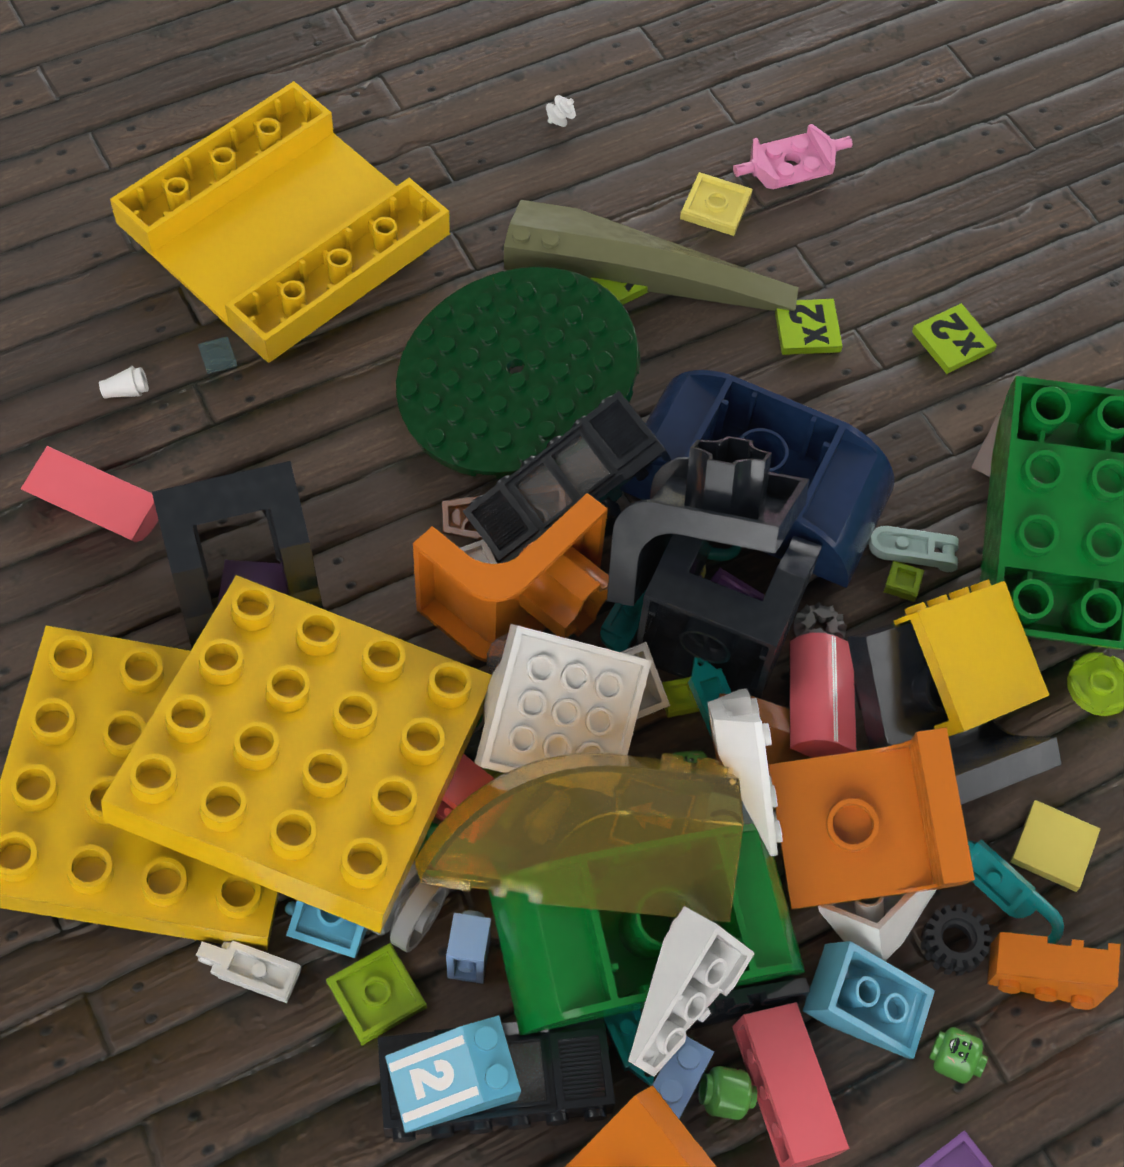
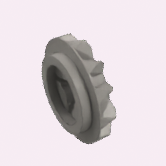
[794,602,847,639]

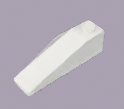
[818,889,937,961]
[628,906,754,1077]

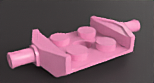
[733,124,853,189]

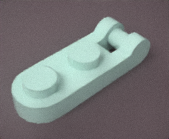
[868,526,959,572]

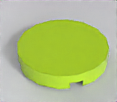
[1067,652,1124,716]

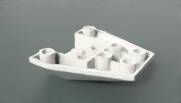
[708,688,783,856]

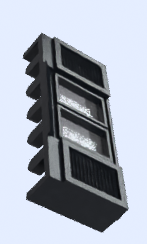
[463,391,671,563]
[378,1017,615,1143]

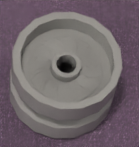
[367,861,449,952]

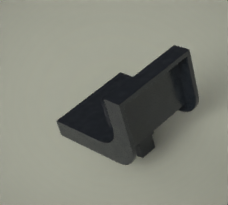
[607,436,809,606]
[847,620,1062,805]

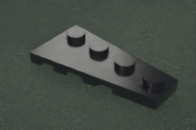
[687,976,810,1031]

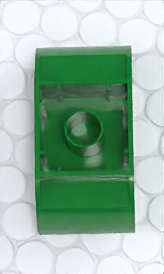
[980,376,1124,650]
[488,824,805,1036]

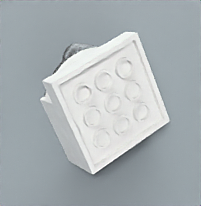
[475,624,652,799]

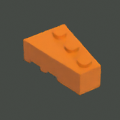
[987,932,1121,1010]

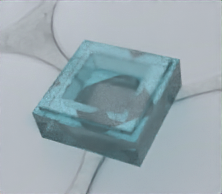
[198,336,237,374]

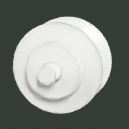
[546,95,576,127]

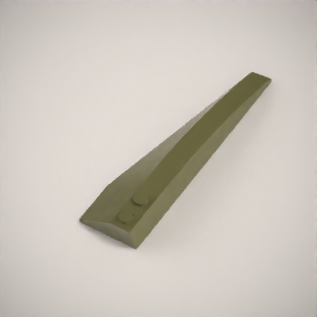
[504,200,799,311]

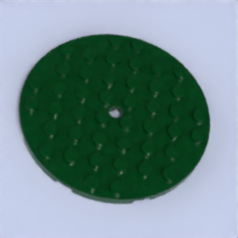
[396,267,640,479]

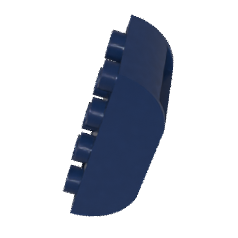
[620,370,894,588]

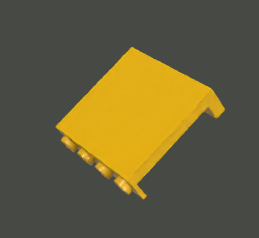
[893,579,1049,736]

